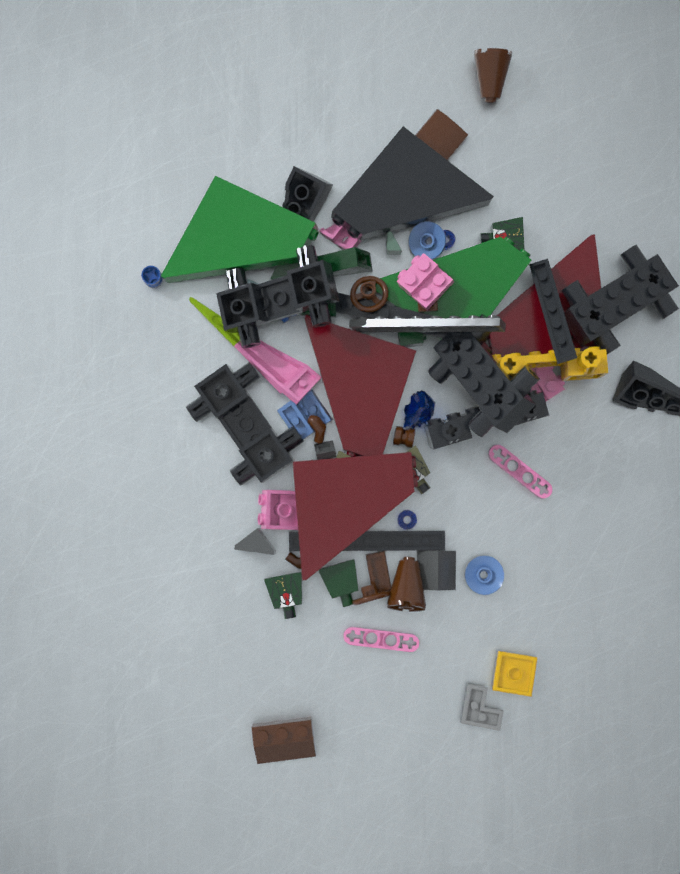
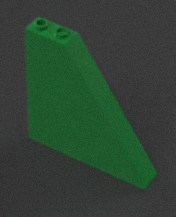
[161,176,319,283]
[375,237,532,339]

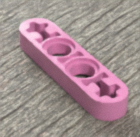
[488,445,552,499]
[343,627,419,652]

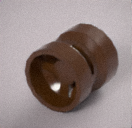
[393,426,416,448]

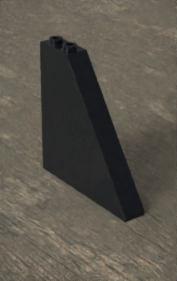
[331,126,494,241]

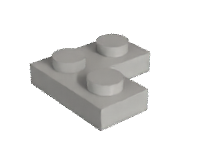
[461,683,504,731]

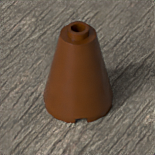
[474,48,512,103]
[387,557,426,612]

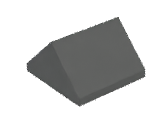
[234,528,276,555]
[417,550,456,591]

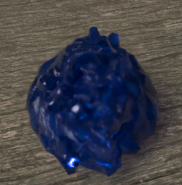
[404,390,436,428]

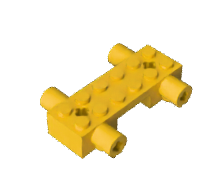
[492,347,608,381]

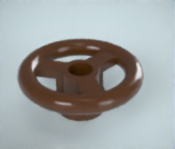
[350,276,389,312]
[352,584,390,605]

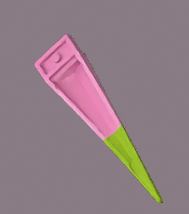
[189,297,322,405]

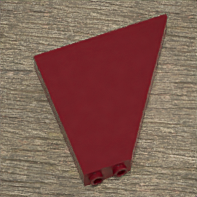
[488,234,601,357]
[305,315,416,457]
[293,452,418,581]

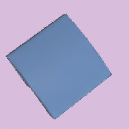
[277,389,333,439]

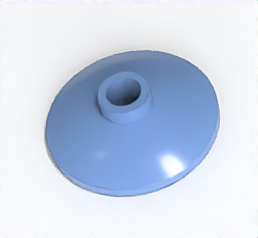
[409,221,446,259]
[465,556,504,595]

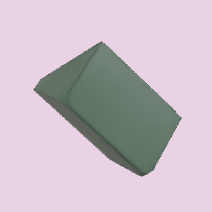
[386,231,402,255]

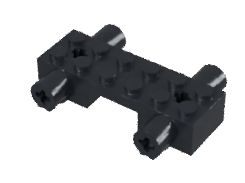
[561,244,679,354]
[216,246,339,348]
[428,314,540,437]
[186,362,304,486]
[424,390,549,449]

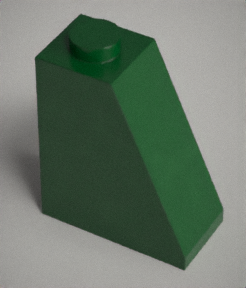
[317,247,373,277]

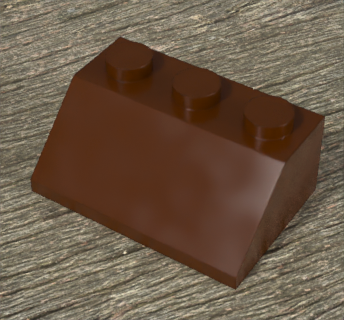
[251,717,316,764]

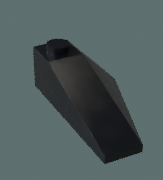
[282,166,333,221]
[613,360,680,416]

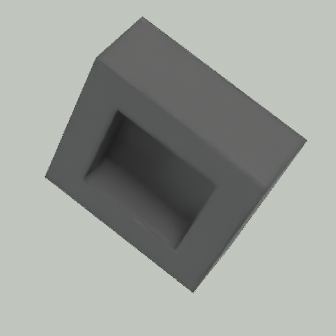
[314,440,336,460]

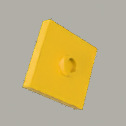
[492,651,537,697]

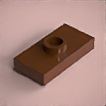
[365,551,391,592]

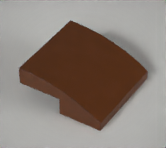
[415,109,468,160]

